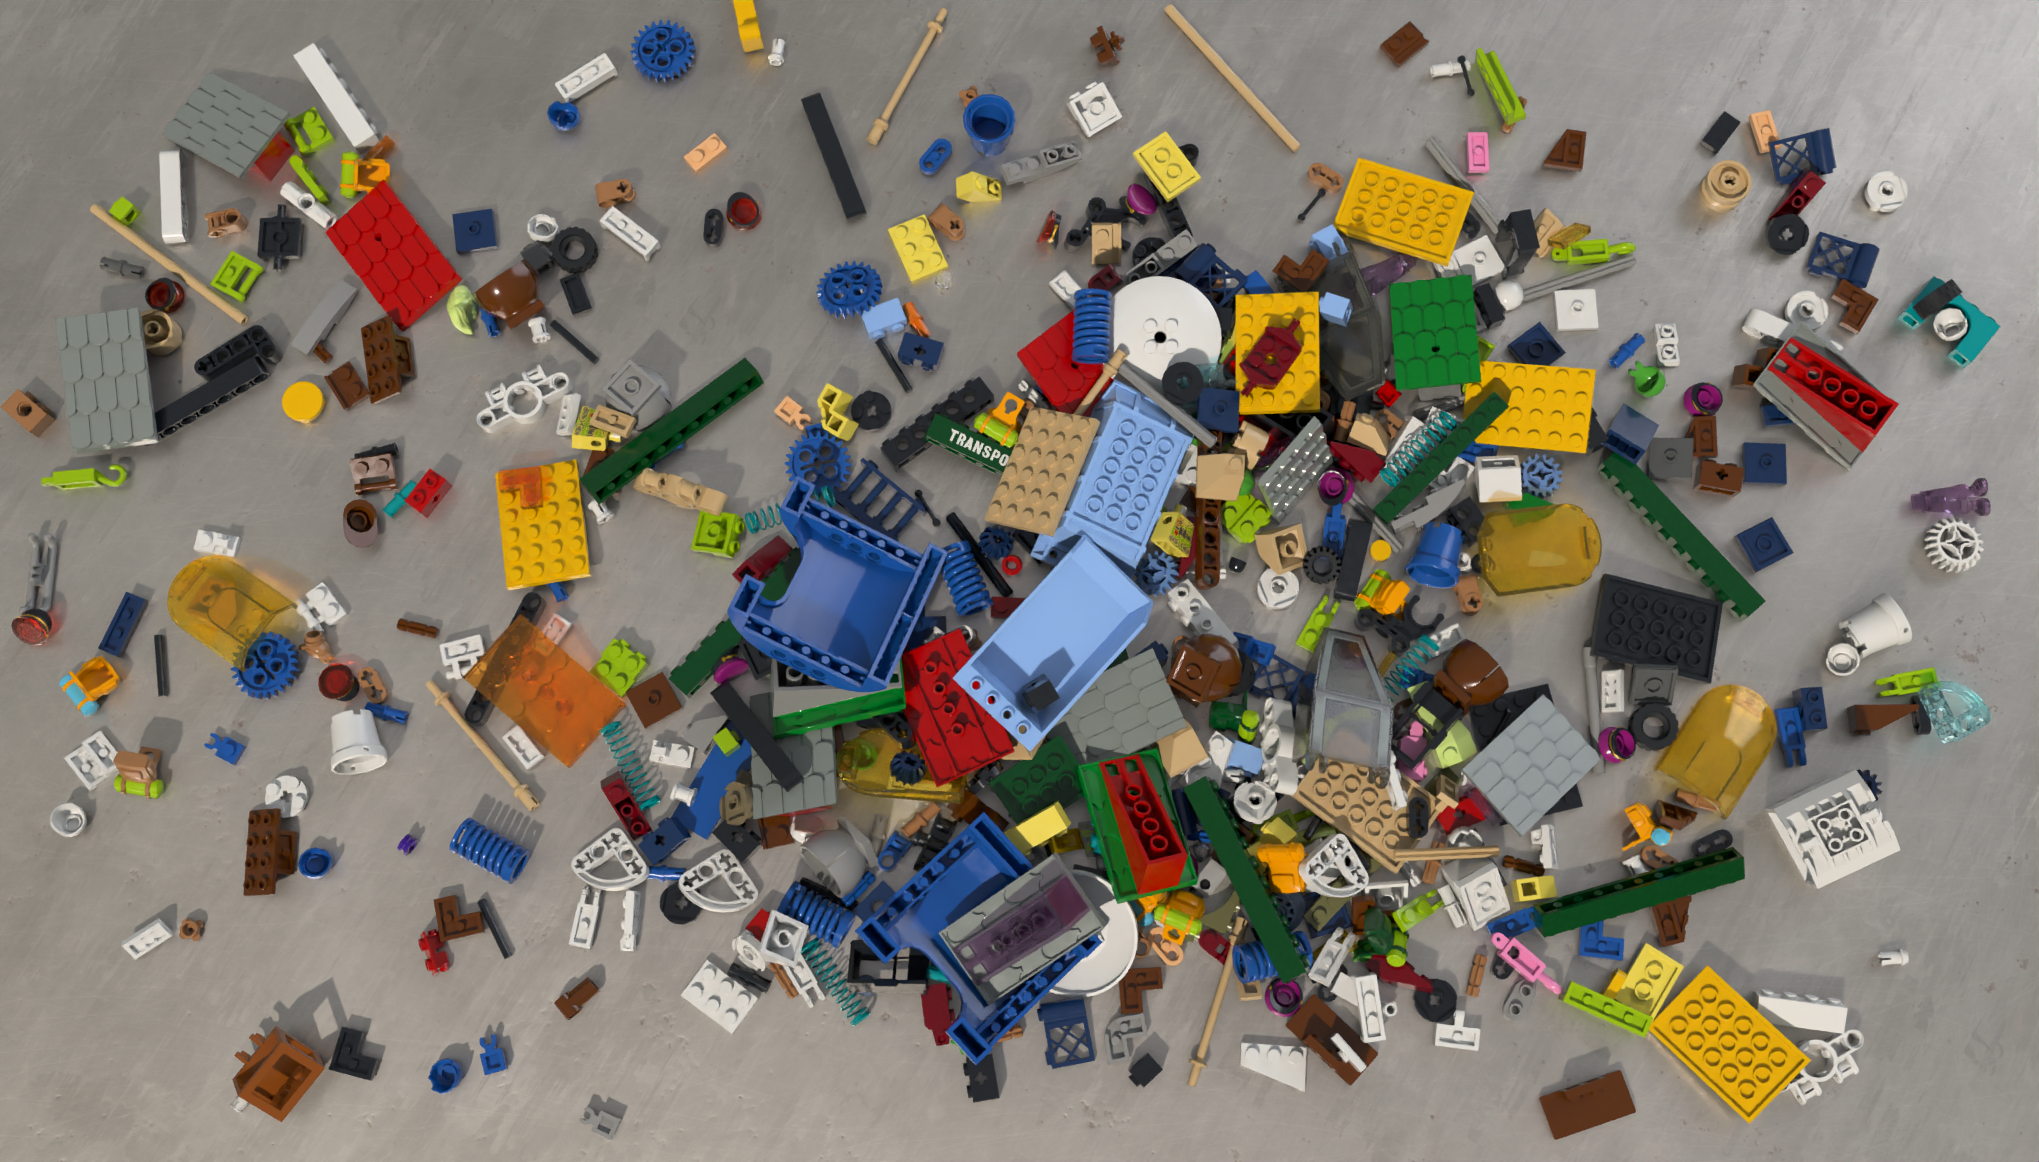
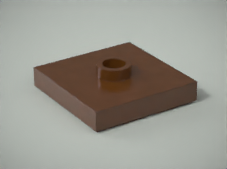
[625,672,683,729]

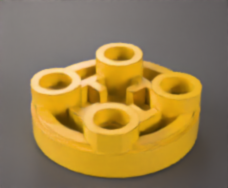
[282,381,326,424]

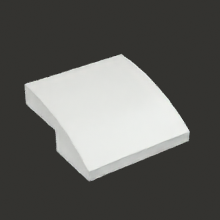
[64,731,118,792]

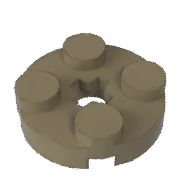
[719,782,753,825]

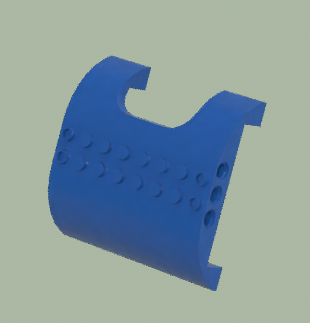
[727,476,948,692]
[855,812,1102,1065]

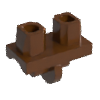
[1090,25,1125,65]

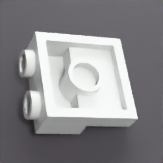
[1066,81,1122,138]

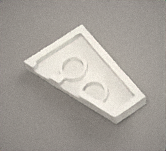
[1240,1043,1307,1092]

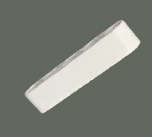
[159,149,189,244]
[1742,309,1844,356]

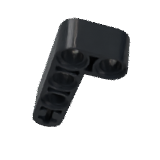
[194,325,283,381]
[1333,518,1372,603]
[871,712,916,750]

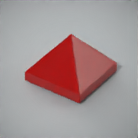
[1375,380,1402,408]

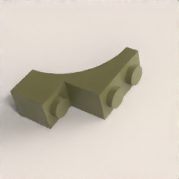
[1169,891,1241,944]

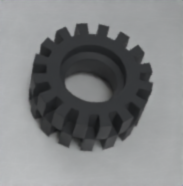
[1303,545,1341,585]

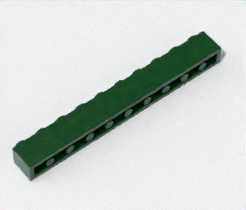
[579,358,764,505]
[1597,452,1766,621]
[668,547,801,699]
[1183,776,1311,984]
[1533,847,1745,938]

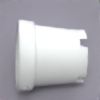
[1839,593,1913,659]
[329,709,388,775]

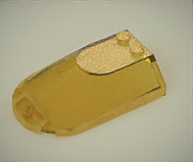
[1477,504,1602,597]
[167,556,298,673]
[1652,685,1776,820]
[836,728,968,804]

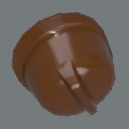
[343,499,378,548]

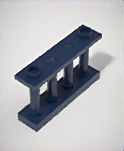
[832,458,927,542]

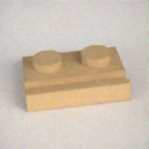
[1534,208,1567,258]
[1092,222,1121,264]

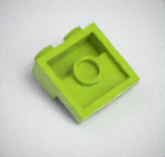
[1221,493,1272,544]
[690,511,745,558]
[589,638,649,698]

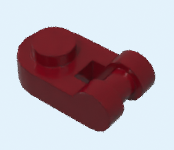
[1088,264,1123,297]
[1198,929,1231,966]

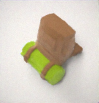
[113,746,164,799]

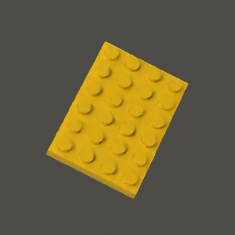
[1333,157,1474,267]
[1236,292,1320,415]
[1463,360,1596,454]
[495,460,591,590]
[1649,965,1811,1124]

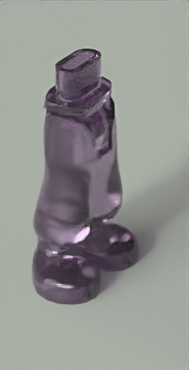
[1343,254,1416,307]
[1911,478,1991,517]

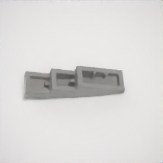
[291,279,358,356]

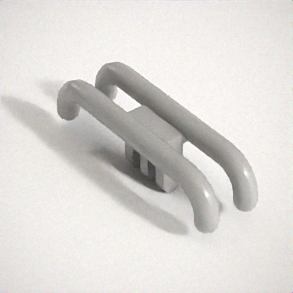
[19,533,57,614]

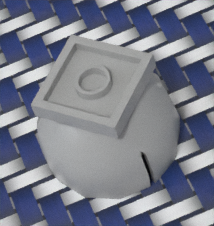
[602,359,671,431]
[800,816,878,898]

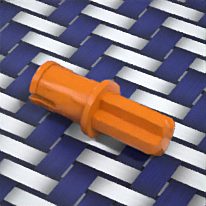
[902,301,930,338]

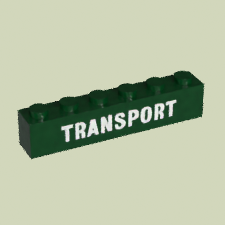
[923,413,1013,477]

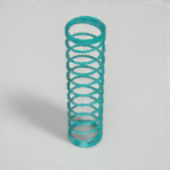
[1379,411,1457,487]
[745,486,835,534]
[1368,634,1440,716]
[600,721,661,810]
[801,937,871,1026]

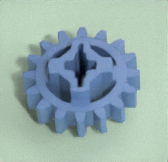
[1520,454,1563,499]
[1134,551,1179,597]

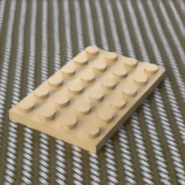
[984,407,1100,537]
[1291,727,1440,874]

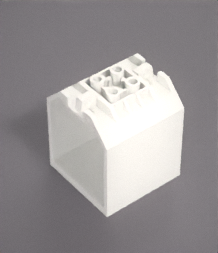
[1765,770,1901,889]

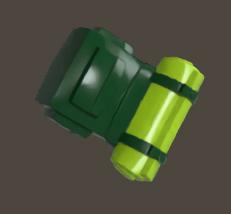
[1209,689,1260,745]
[1356,907,1409,967]

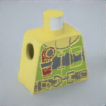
[572,406,623,451]
[1151,504,1194,557]

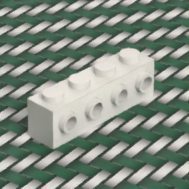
[1168,579,1239,649]
[1751,989,1848,1034]

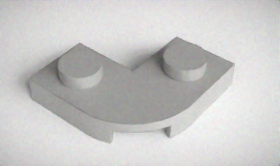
[1104,1013,1147,1064]

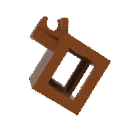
[232,1026,325,1122]

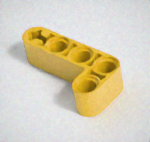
[733,0,764,52]

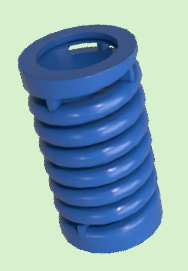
[1072,289,1112,364]
[940,541,994,618]
[449,817,531,884]
[777,881,856,949]
[1232,931,1313,984]

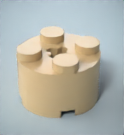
[141,309,182,356]
[1225,420,1270,470]

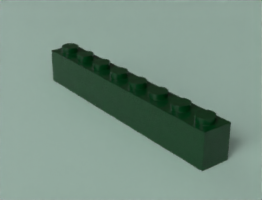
[1373,391,1509,525]

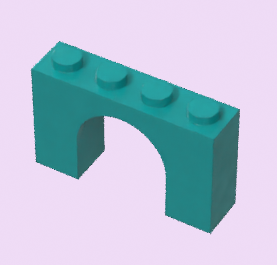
[1897,276,2001,368]

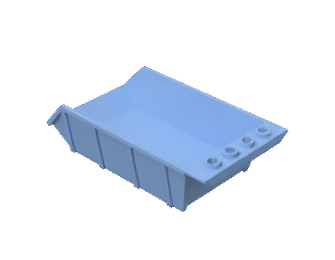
[1030,380,1197,580]
[953,534,1154,751]

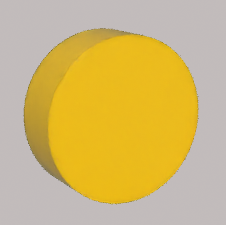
[1369,540,1391,562]

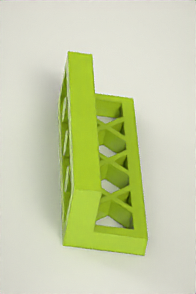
[1475,47,1526,126]
[1558,981,1653,1038]

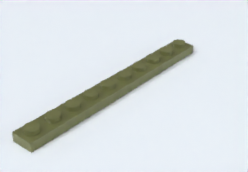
[1302,767,1462,932]

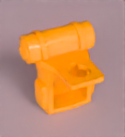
[1257,842,1308,893]

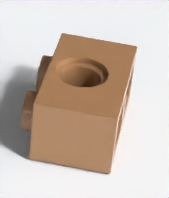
[1,389,56,438]

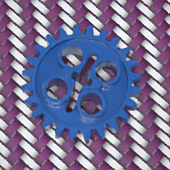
[630,20,696,83]
[816,261,883,319]
[785,431,852,497]
[231,631,300,700]

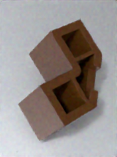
[1731,347,1779,390]
[946,787,1009,832]

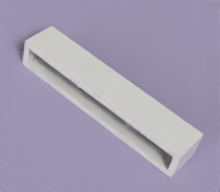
[293,43,380,155]

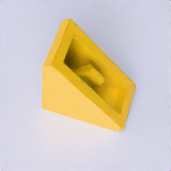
[1048,828,1084,855]

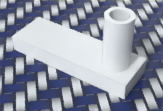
[1329,971,1397,1022]

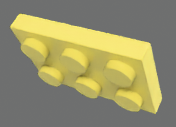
[1133,131,1201,202]
[888,214,949,284]
[1614,943,1684,1022]

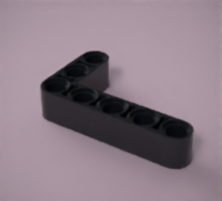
[1143,144,1199,240]

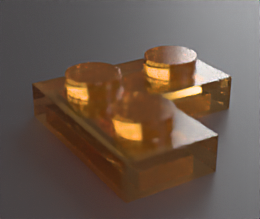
[498,466,543,510]

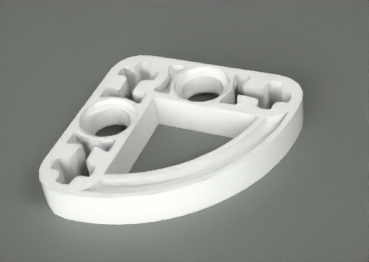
[571,828,650,891]
[1299,834,1369,897]
[678,849,758,913]

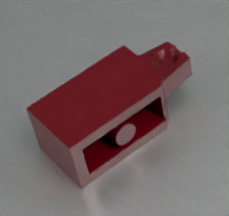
[921,983,955,1046]

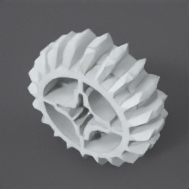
[1924,517,1984,573]

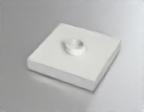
[1453,235,1505,287]
[1553,289,1599,331]

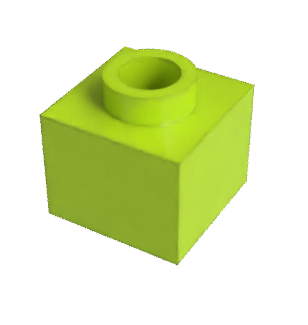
[109,196,142,227]
[712,727,741,757]

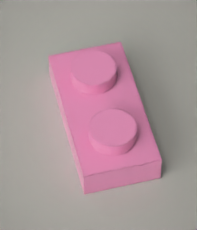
[1466,132,1490,173]

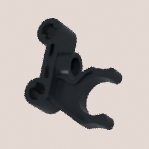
[1064,197,1146,252]
[1354,595,1444,657]

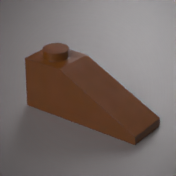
[1847,704,1919,736]

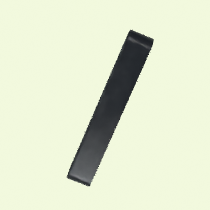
[801,92,866,221]
[144,356,269,446]
[464,592,546,727]
[710,680,804,792]

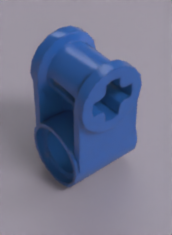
[878,830,913,872]

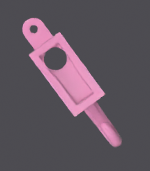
[1490,932,1562,995]

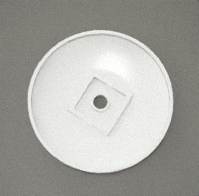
[1103,276,1222,395]
[1050,869,1139,998]

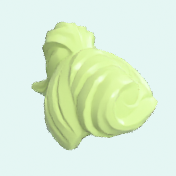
[447,285,478,334]

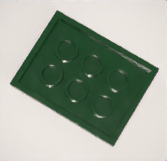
[989,735,1084,825]

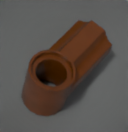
[554,977,600,1020]

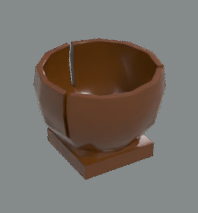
[473,259,545,330]
[1166,633,1243,703]
[1432,639,1509,718]

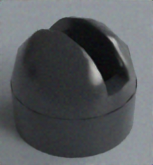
[1229,557,1247,573]

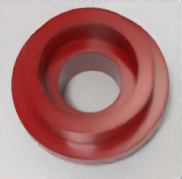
[1002,555,1022,576]

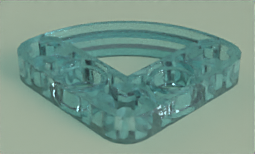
[1919,681,1991,743]

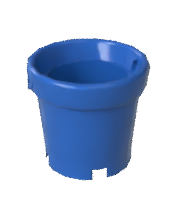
[963,94,1016,156]
[1404,522,1464,588]

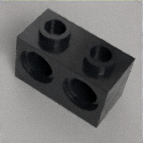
[1446,496,1494,548]

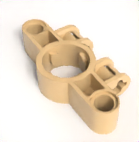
[632,468,728,516]

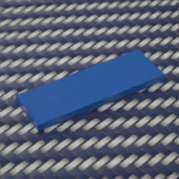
[671,720,752,840]

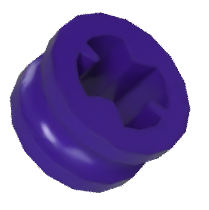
[397,834,418,856]

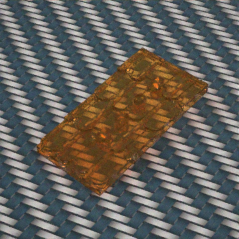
[463,614,626,768]

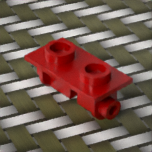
[418,929,450,976]

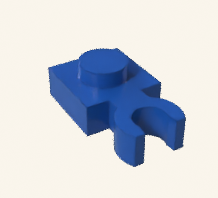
[204,733,246,766]
[479,1034,508,1076]

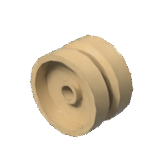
[1699,160,1752,212]

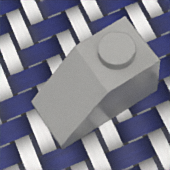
[683,715,730,755]

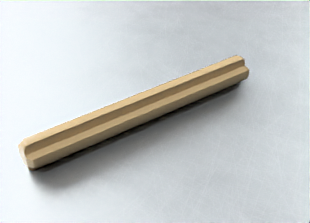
[1393,845,1500,861]

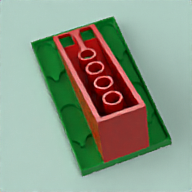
[1078,748,1198,904]

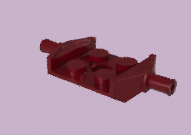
[1239,318,1302,398]

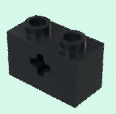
[1022,673,1060,711]
[712,820,762,864]
[963,1054,1000,1103]

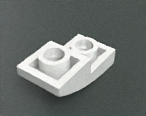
[1654,323,1680,367]

